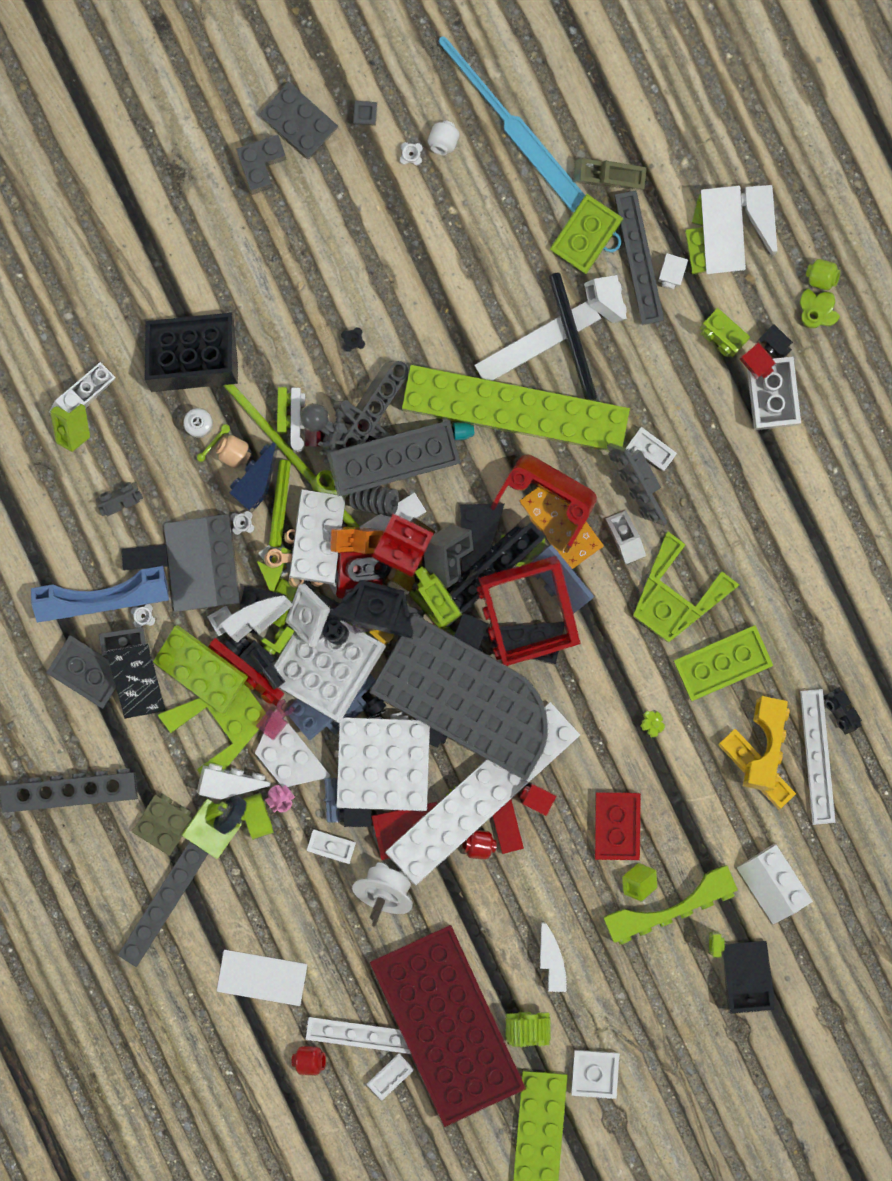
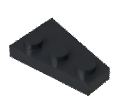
[460,504,504,572]
[490,621,565,665]

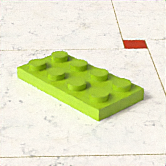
[153,625,248,714]
[674,625,773,702]

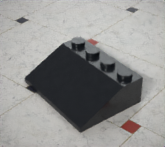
[144,312,238,392]

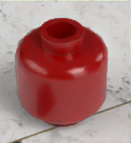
[462,830,497,860]
[291,1046,326,1076]

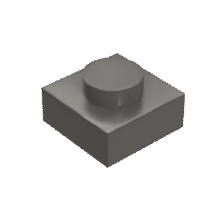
[354,101,377,126]

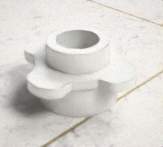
[400,142,423,165]
[231,511,254,535]
[131,604,155,628]

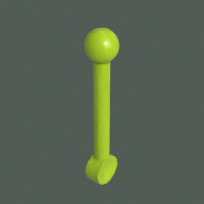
[196,425,230,462]

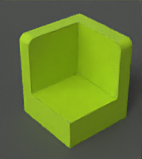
[622,863,657,902]

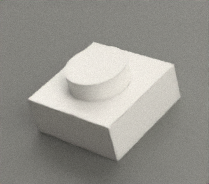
[207,606,232,636]

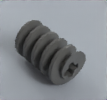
[349,486,399,517]

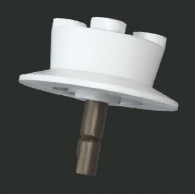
[352,863,412,926]

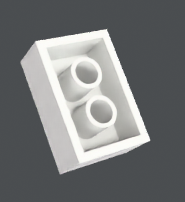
[747,357,801,430]

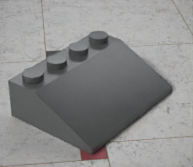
[164,514,241,612]

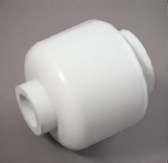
[428,121,460,155]
[183,408,213,438]

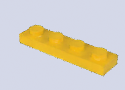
[718,729,796,810]

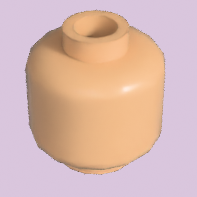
[216,435,251,468]

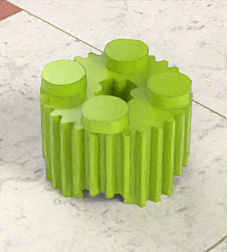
[505,1012,551,1047]

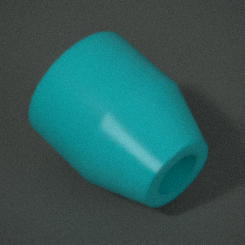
[452,422,474,441]

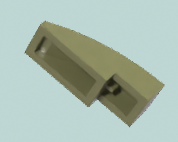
[573,158,647,190]

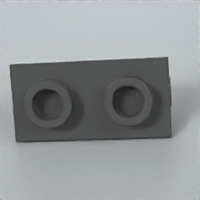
[95,482,143,517]

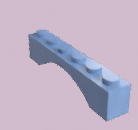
[31,566,169,623]

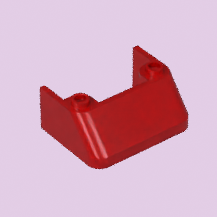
[490,455,597,553]

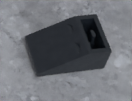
[722,941,775,1014]

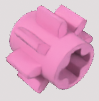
[265,785,295,813]

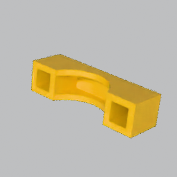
[743,696,790,791]

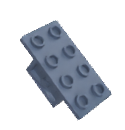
[285,674,376,740]

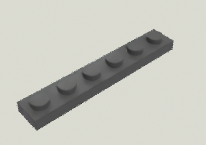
[614,190,664,326]
[118,841,208,967]

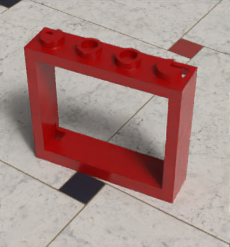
[477,556,581,666]

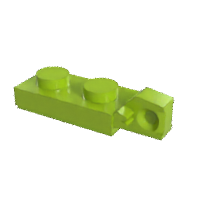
[415,567,462,627]

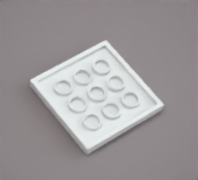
[274,621,386,723]
[337,718,430,811]

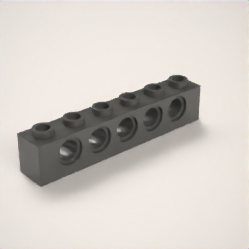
[0,768,138,813]

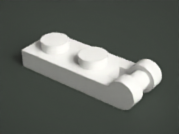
[291,388,305,452]

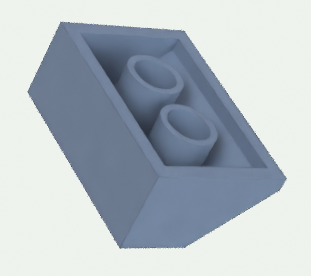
[530,544,594,614]

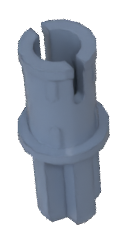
[323,778,340,823]

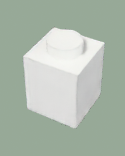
[658,254,688,290]

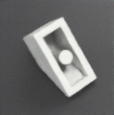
[606,510,646,564]

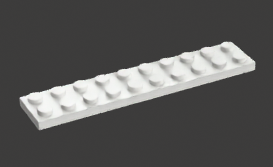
[385,702,580,886]

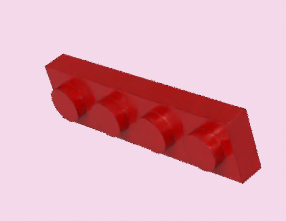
[208,638,285,706]

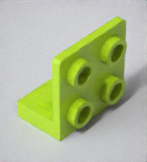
[699,308,750,358]

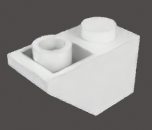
[584,275,627,323]

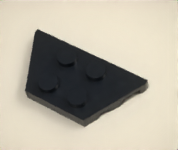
[329,580,413,639]

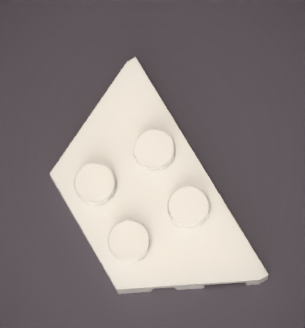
[255,709,331,787]

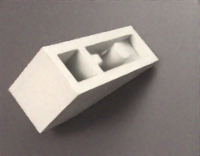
[741,185,777,255]

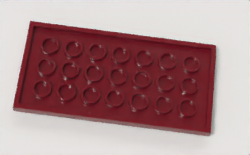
[370,925,526,1127]

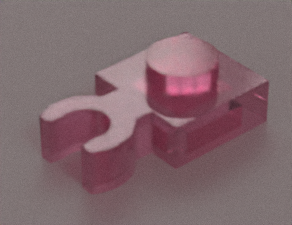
[256,699,295,740]

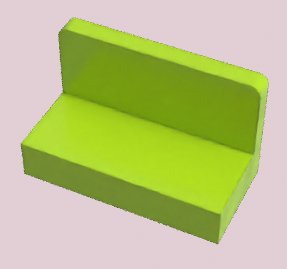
[50,404,90,452]

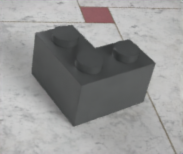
[236,135,287,195]
[424,525,473,587]
[99,627,148,656]

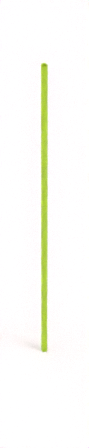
[223,384,455,636]

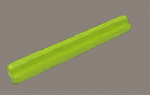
[269,459,291,548]

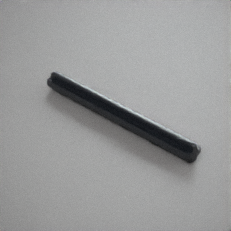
[549,272,597,401]

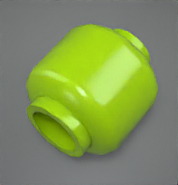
[806,259,841,290]

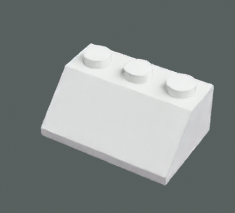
[737,844,813,924]

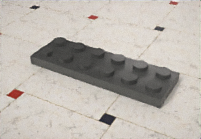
[327,420,461,497]

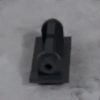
[823,687,862,735]

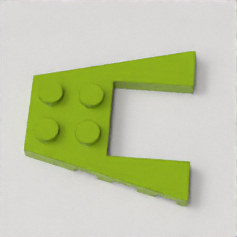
[633,532,740,643]
[158,684,269,775]

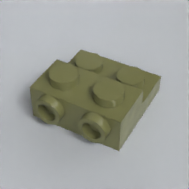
[132,793,193,856]

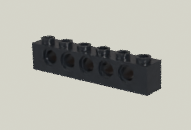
[433,514,546,628]

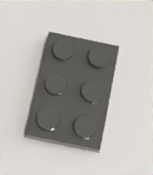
[259,82,338,160]
[46,635,116,709]

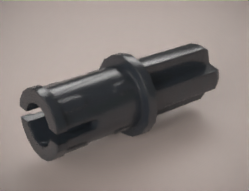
[250,647,286,690]

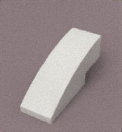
[360,493,426,533]
[220,596,293,643]
[540,922,567,992]

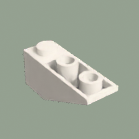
[49,362,116,413]
[197,763,270,799]

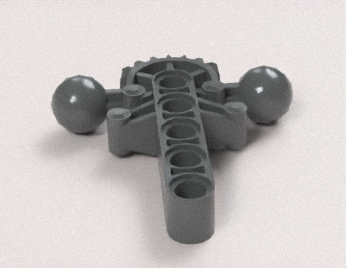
[300,361,408,468]

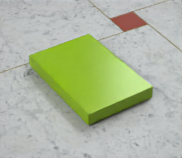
[550,194,624,274]

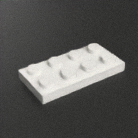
[289,489,346,585]

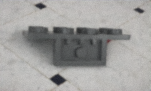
[607,443,668,526]

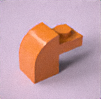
[330,527,383,554]

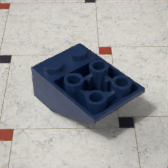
[229,442,278,513]

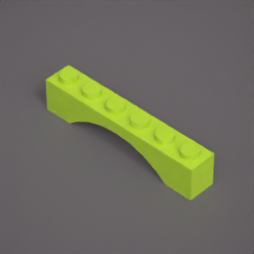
[603,865,738,945]

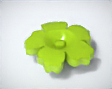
[641,711,665,738]

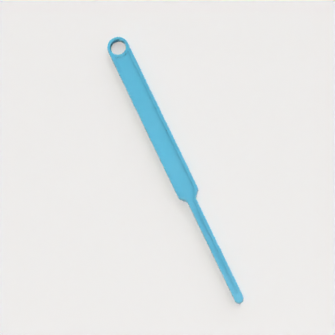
[439,37,621,253]

